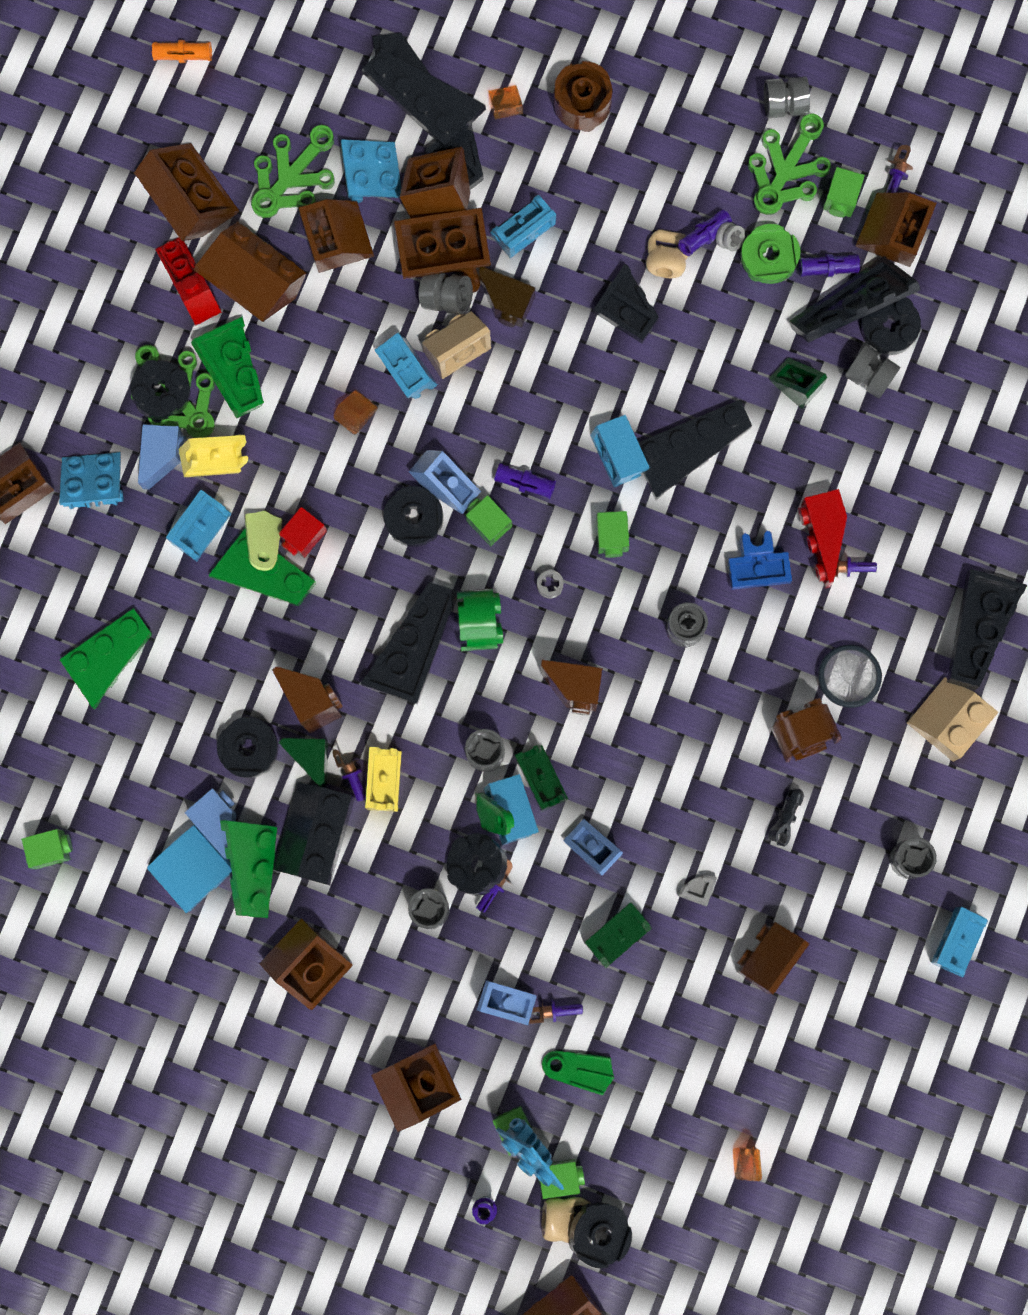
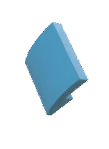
[147,825,232,913]

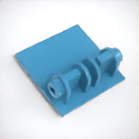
[341,140,401,203]
[59,452,124,509]
[496,1118,564,1190]

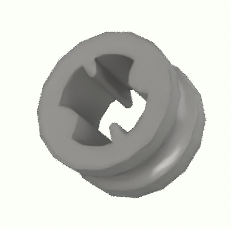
[716,222,745,252]
[537,570,564,599]

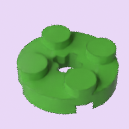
[741,224,800,284]

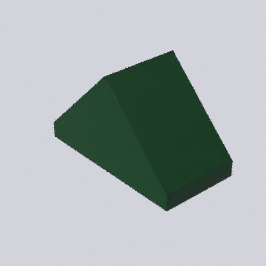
[769,358,828,409]
[278,738,328,788]

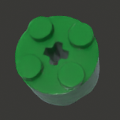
[457,588,503,651]

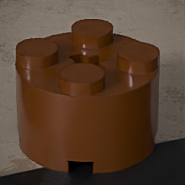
[554,61,613,132]
[771,698,842,763]

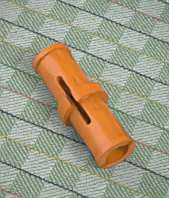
[152,40,212,63]

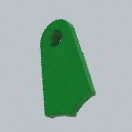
[476,792,514,836]
[542,1051,614,1095]

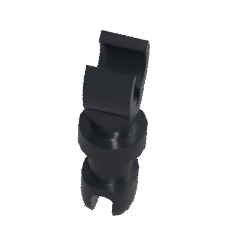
[768,788,804,847]

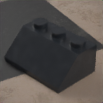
[273,782,355,886]

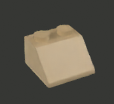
[422,311,491,379]
[907,677,999,762]

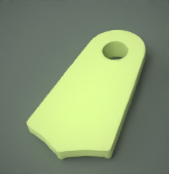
[245,511,282,571]

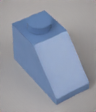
[138,425,187,490]
[409,450,481,514]
[185,788,236,860]

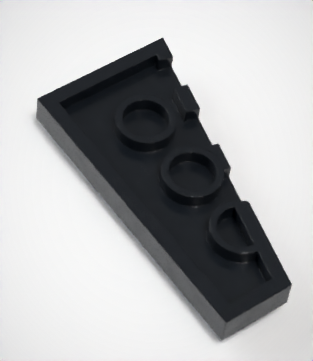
[362,49,486,149]
[789,256,920,343]
[638,400,752,501]
[947,569,1027,690]
[360,582,457,705]

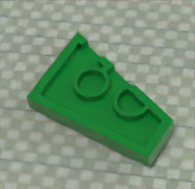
[191,316,264,419]
[208,529,316,607]
[59,608,152,709]
[220,820,277,918]

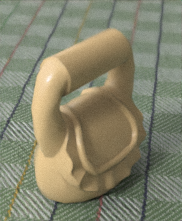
[646,229,688,279]
[541,1197,591,1244]

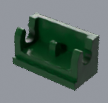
[515,745,568,813]
[584,902,652,969]

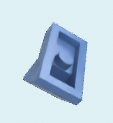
[563,819,623,875]
[477,980,537,1025]

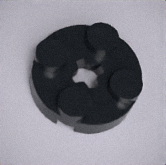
[860,297,921,355]
[130,360,190,420]
[384,486,444,547]
[217,717,279,778]
[447,833,507,896]
[569,1202,632,1268]

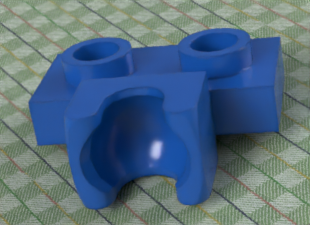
[728,531,792,590]

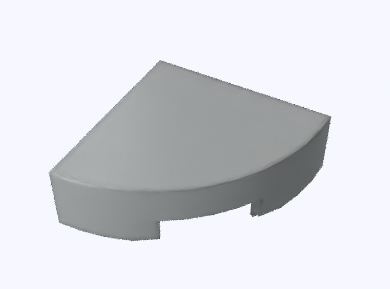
[678,876,717,907]

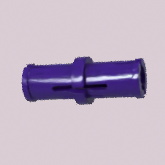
[678,209,732,256]
[798,254,860,278]
[494,463,556,499]
[472,1196,497,1224]

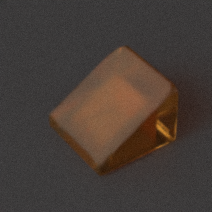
[488,85,523,119]
[334,390,378,435]
[733,1146,762,1181]

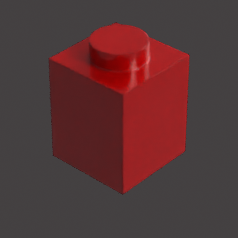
[279,507,327,558]

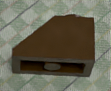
[479,267,535,328]

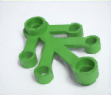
[748,114,831,215]
[251,125,335,218]
[131,345,215,438]

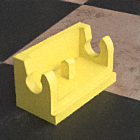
[178,435,248,477]
[365,747,402,812]

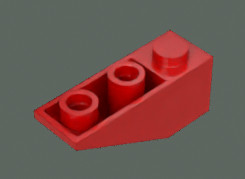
[155,237,222,325]
[798,489,847,589]

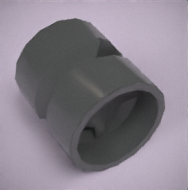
[764,76,810,119]
[419,273,473,314]
[845,344,901,399]
[666,602,708,648]
[465,729,505,772]
[890,837,937,879]
[408,889,450,929]

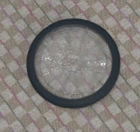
[818,645,882,708]

